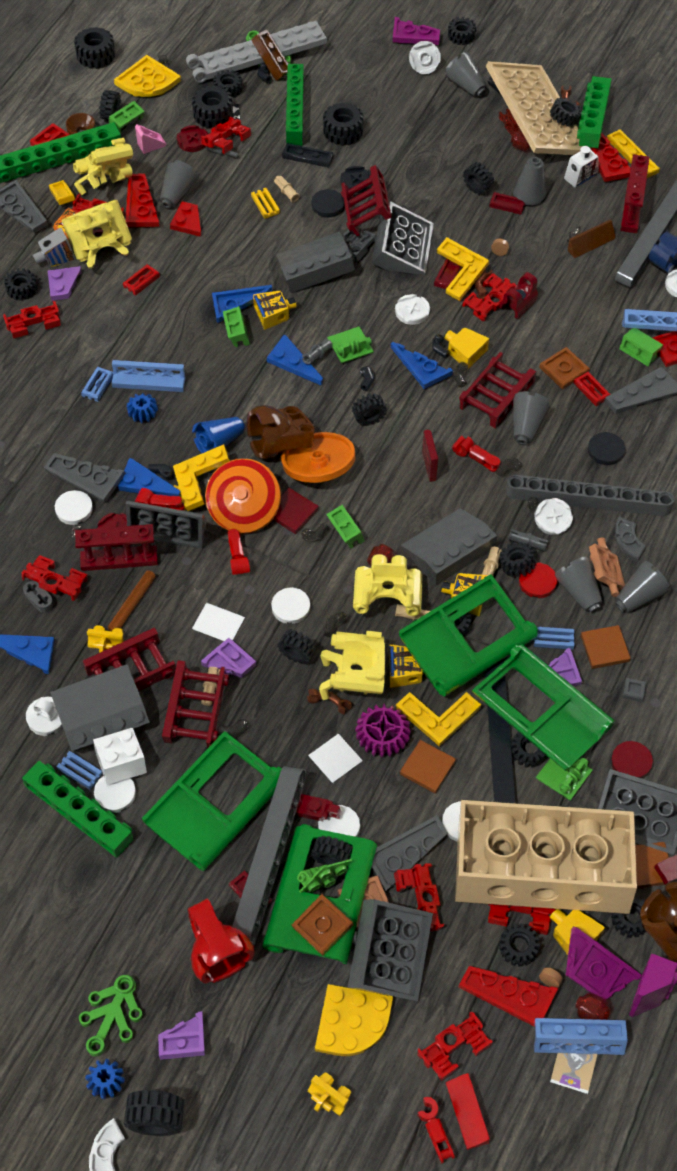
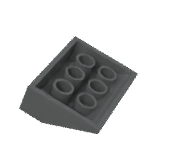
[372,202,434,275]
[276,231,355,293]
[126,501,207,549]
[401,508,497,586]
[50,664,149,751]
[598,769,677,855]
[348,899,433,1001]

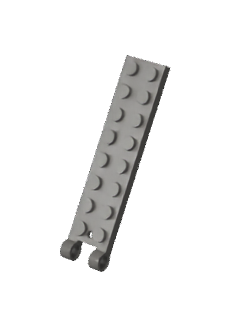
[186,21,327,83]

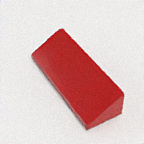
[446,1073,490,1150]

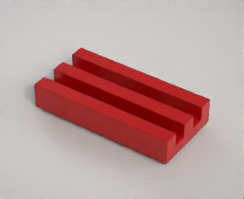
[123,264,160,296]
[574,372,611,406]

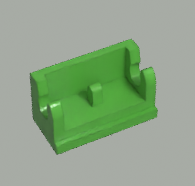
[109,101,144,133]
[223,307,250,347]
[619,328,663,366]
[326,505,365,548]

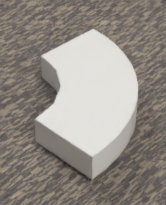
[89,1118,125,1171]

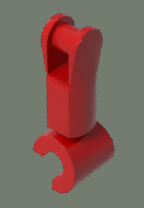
[452,435,500,472]
[135,488,185,511]
[228,529,250,575]
[417,1097,455,1164]

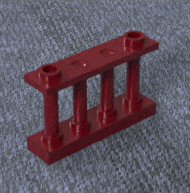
[620,154,650,233]
[341,165,392,236]
[459,352,536,429]
[75,524,158,571]
[83,627,176,691]
[162,660,229,748]

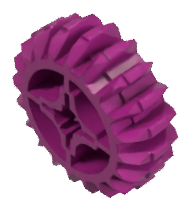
[356,704,411,758]

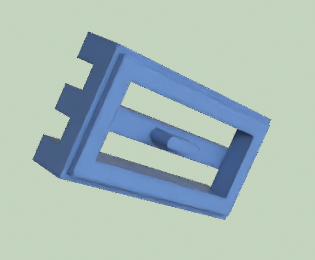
[81,367,113,402]
[534,627,574,650]
[57,751,102,790]

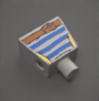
[33,228,76,268]

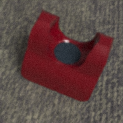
[499,272,538,320]

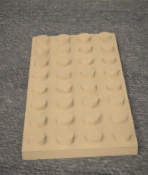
[486,61,583,155]

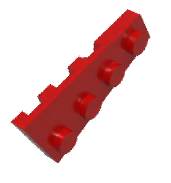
[589,133,631,182]
[126,174,160,227]
[459,966,558,1027]

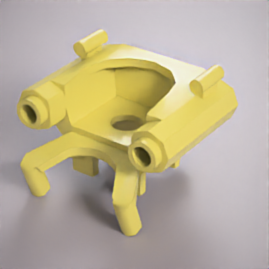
[73,138,133,195]
[61,200,132,269]
[353,554,422,616]
[319,631,385,700]

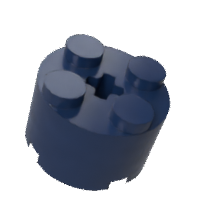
[649,232,677,273]

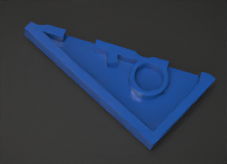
[212,285,273,323]
[267,335,323,386]
[391,342,453,389]
[118,458,181,497]
[0,635,54,674]

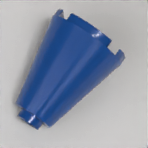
[192,417,245,454]

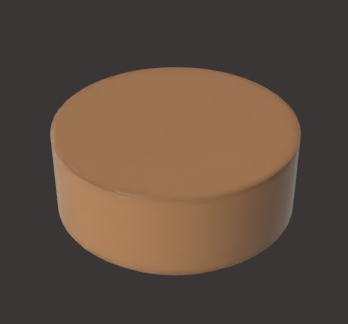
[491,239,509,256]
[539,968,563,988]

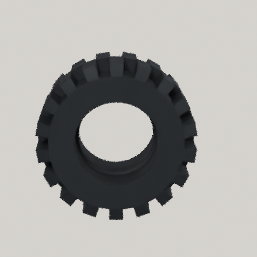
[74,27,115,68]
[192,86,233,128]
[323,102,364,145]
[124,1090,185,1136]

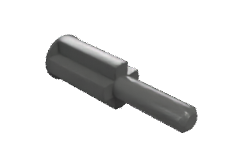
[206,145,239,158]

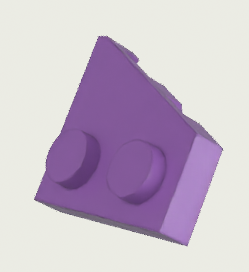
[48,266,81,301]
[201,638,256,678]
[549,648,582,686]
[158,1012,205,1060]

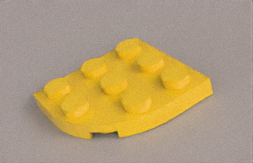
[114,55,181,97]
[315,984,393,1056]

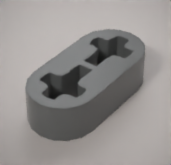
[23,581,54,613]

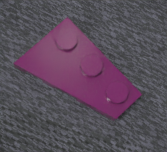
[392,17,440,45]

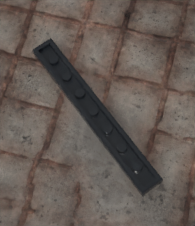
[484,659,516,804]

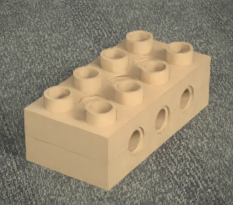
[455,800,637,914]

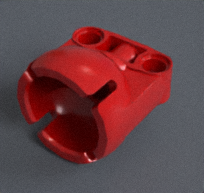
[187,898,255,984]

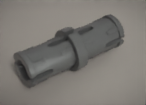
[302,339,333,365]
[508,529,548,552]

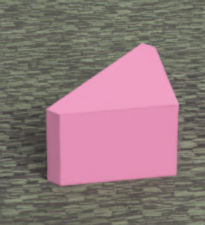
[135,124,166,154]

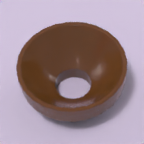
[66,113,95,135]

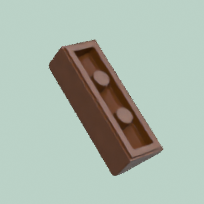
[251,30,288,81]
[568,219,615,258]

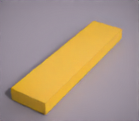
[607,130,660,178]

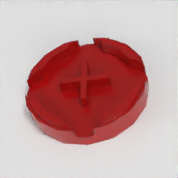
[519,563,557,598]

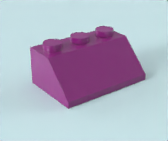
[628,953,677,1017]

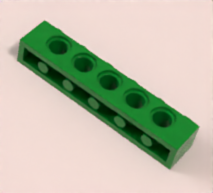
[286,64,304,146]
[577,76,612,148]
[22,761,133,858]

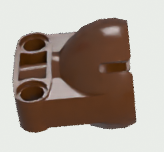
[247,405,314,459]
[640,882,677,963]

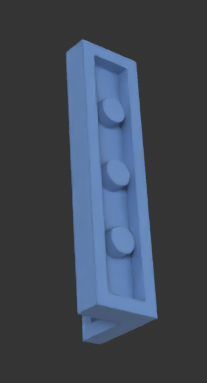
[622,309,677,331]
[112,360,185,392]
[534,1018,628,1055]

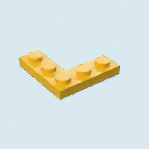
[437,237,489,301]
[173,444,230,511]
[396,692,481,747]

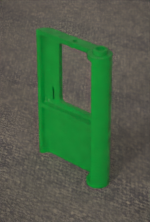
[399,574,538,697]
[472,644,615,771]
[142,731,282,871]
[262,824,377,965]

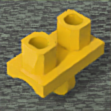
[87,625,123,653]
[307,1072,351,1116]

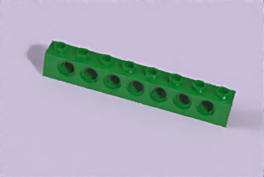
[0,122,121,183]

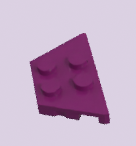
[566,926,642,1001]

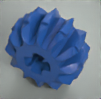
[127,393,158,424]
[85,1058,125,1100]

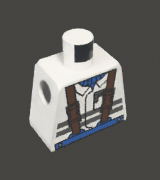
[564,146,599,188]

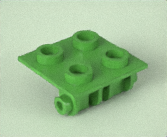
[327,327,374,363]
[536,758,592,800]
[297,859,352,893]

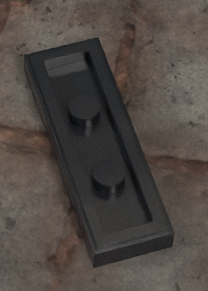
[282,143,333,168]

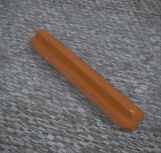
[108,570,156,632]

